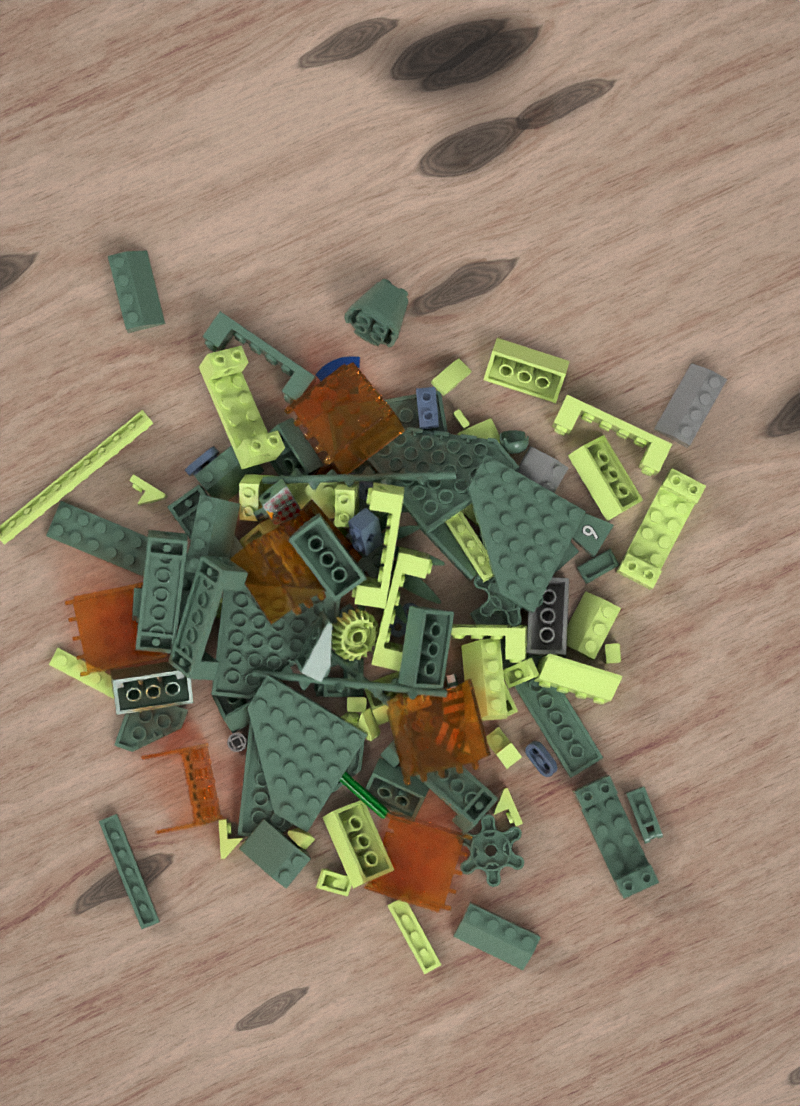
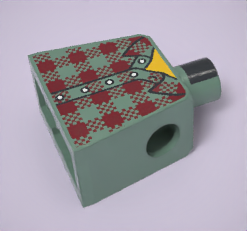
[253,478,301,525]

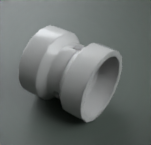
[227,733,248,752]

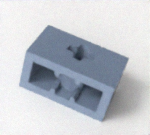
[416,387,439,429]
[348,508,384,556]

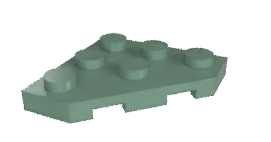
[114,706,188,752]

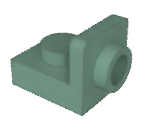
[314,678,344,697]

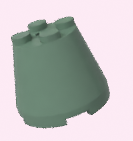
[344,279,408,347]

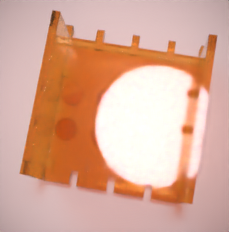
[284,362,405,474]
[229,516,326,625]
[65,582,167,677]
[387,679,491,786]
[141,743,223,835]
[364,811,473,913]

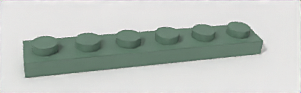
[99,814,160,929]

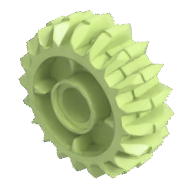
[331,609,379,661]

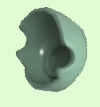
[500,430,529,454]

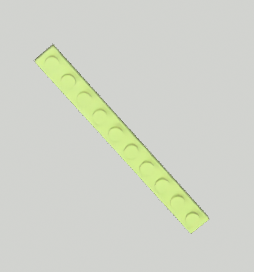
[0,410,153,545]

